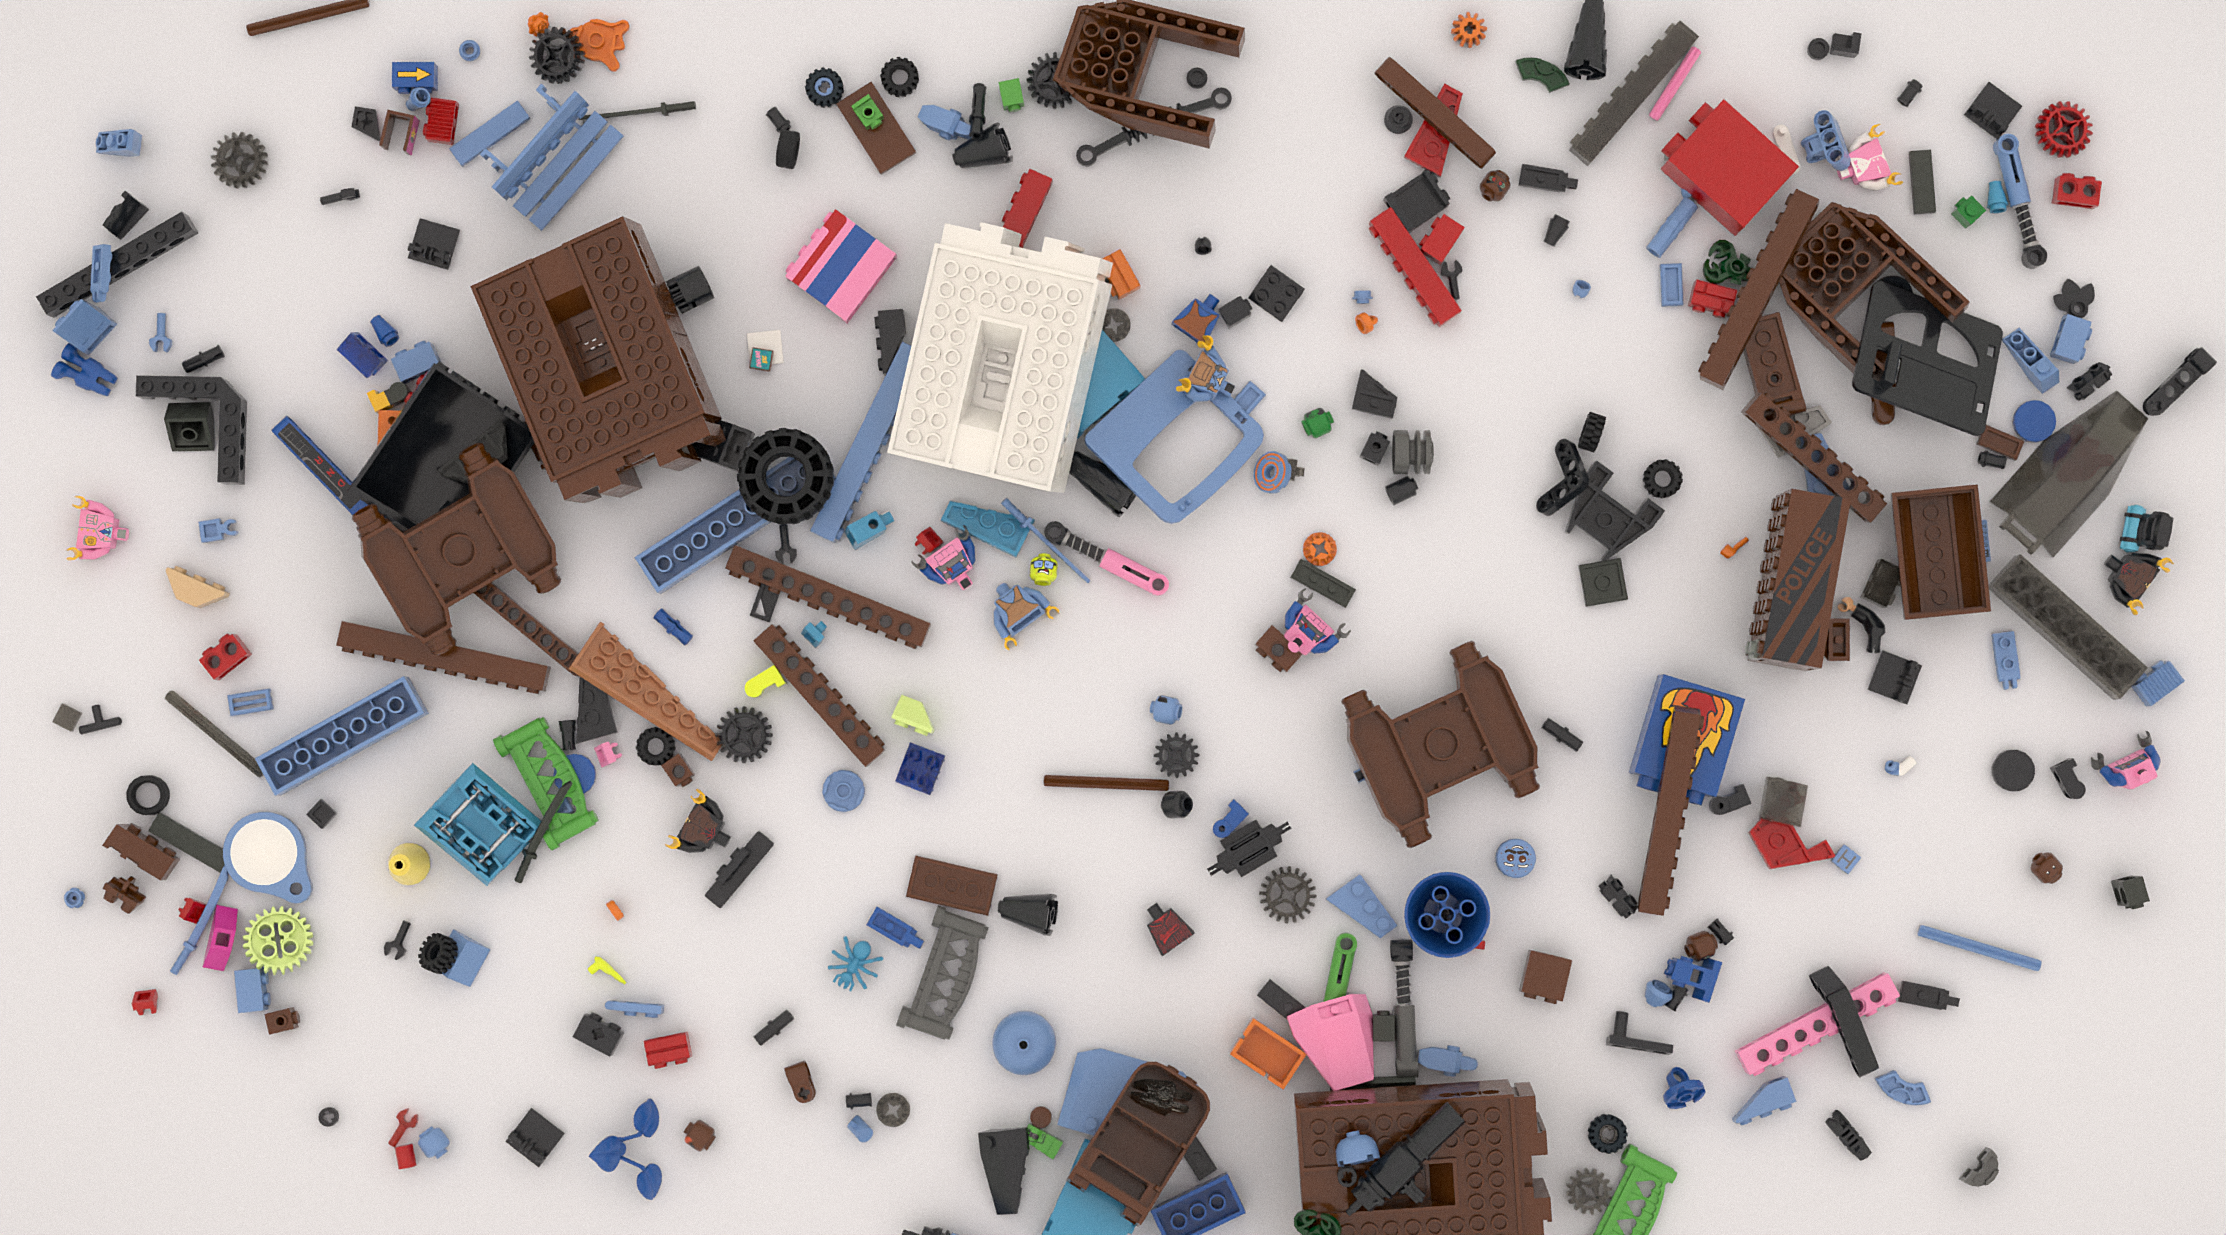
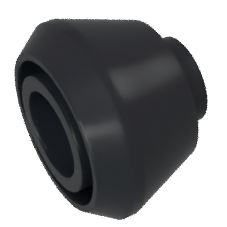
[1384,105,1413,134]

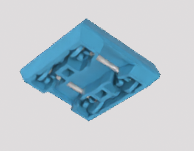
[414,763,541,886]

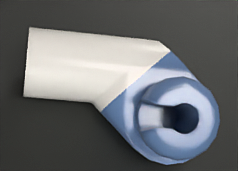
[1885,756,1917,776]

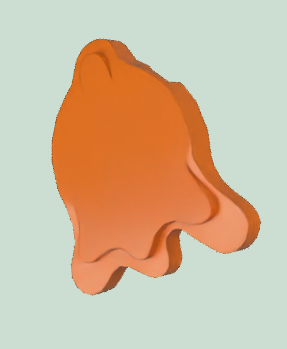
[570,19,630,72]

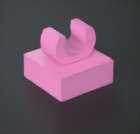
[594,741,622,767]

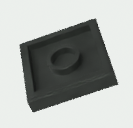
[1578,558,1628,607]

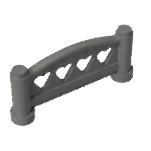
[896,905,989,1040]

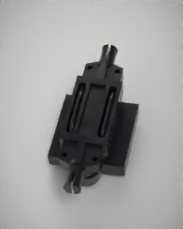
[1207,820,1292,877]

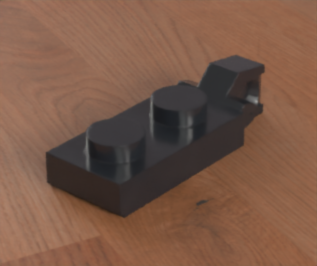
[1518,164,1578,193]
[1898,981,1960,1010]

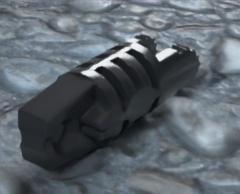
[1825,1110,1872,1161]

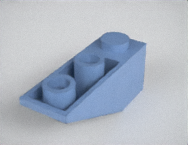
[2002,328,2060,394]
[1732,1076,1797,1125]

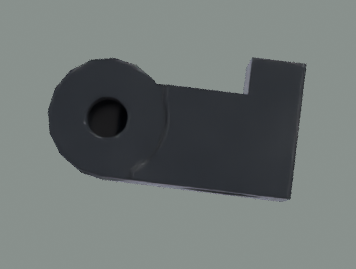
[2050,758,2086,799]
[1709,784,1751,815]

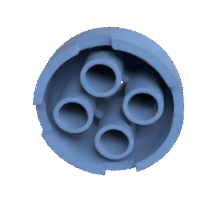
[992,1011,1056,1075]

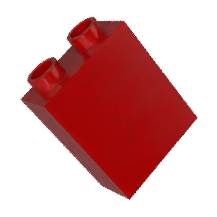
[1660,99,1799,236]

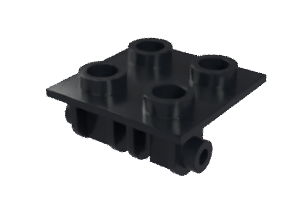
[1964,82,2022,139]
[408,218,460,270]
[1248,265,1305,322]
[1867,650,1922,705]
[505,1108,565,1167]

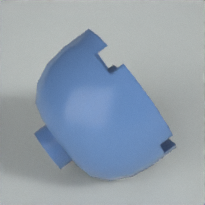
[1336,1131,1380,1167]

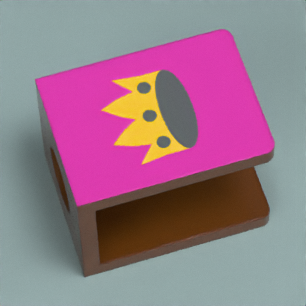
[379,110,420,156]

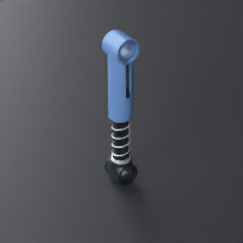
[1993,134,2047,269]

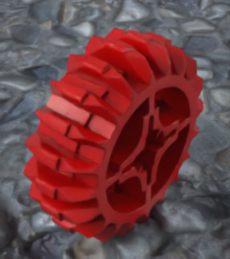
[2035,101,2093,158]

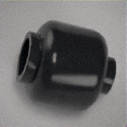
[1161,791,1193,819]

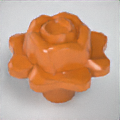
[528,12,549,37]

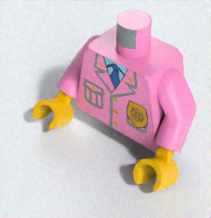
[66,495,129,561]

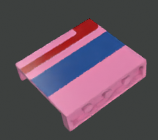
[785,209,897,324]

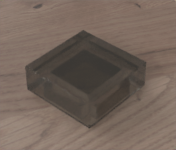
[52,703,82,732]

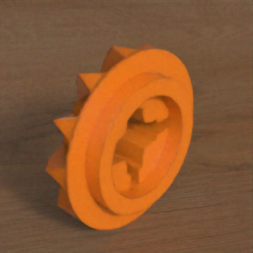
[1303,532,1337,566]

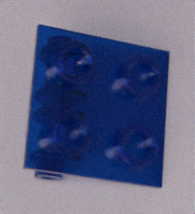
[895,742,945,795]

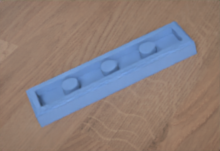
[449,100,531,167]

